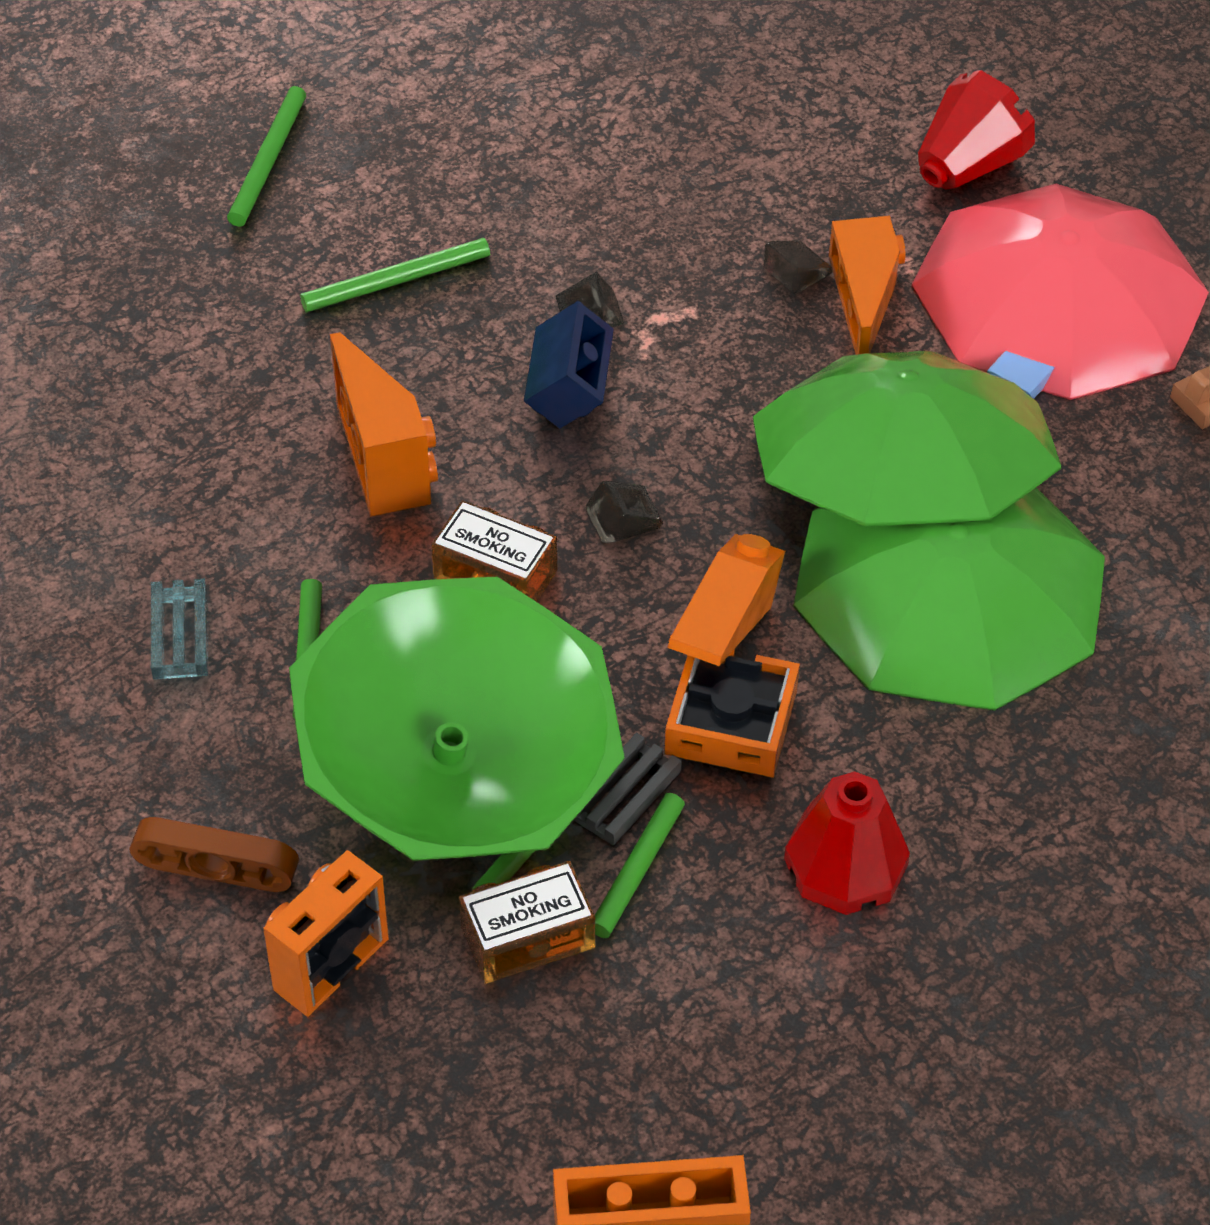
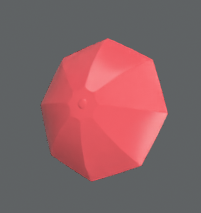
[912,184,1209,400]

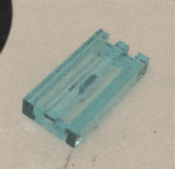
[151,578,208,679]

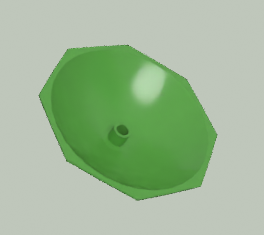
[753,351,1061,526]
[793,488,1105,710]
[289,576,625,861]

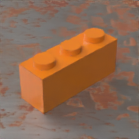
[553,1155,751,1225]

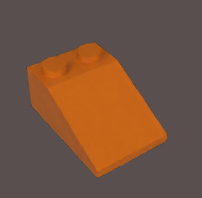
[330,332,438,517]

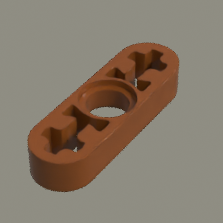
[129,817,299,892]

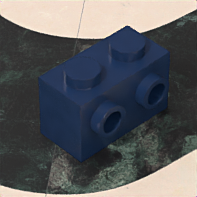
[524,301,614,428]

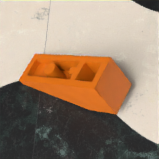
[829,216,906,355]
[667,534,785,666]

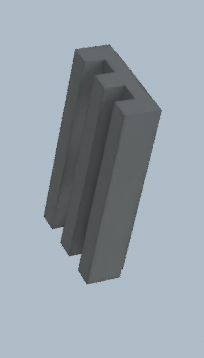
[573,732,682,846]

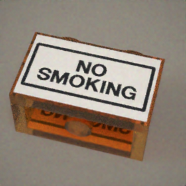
[431,500,558,602]
[459,861,595,984]

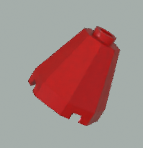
[918,70,1035,190]
[784,771,910,915]

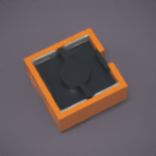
[664,650,800,778]
[263,850,389,1017]

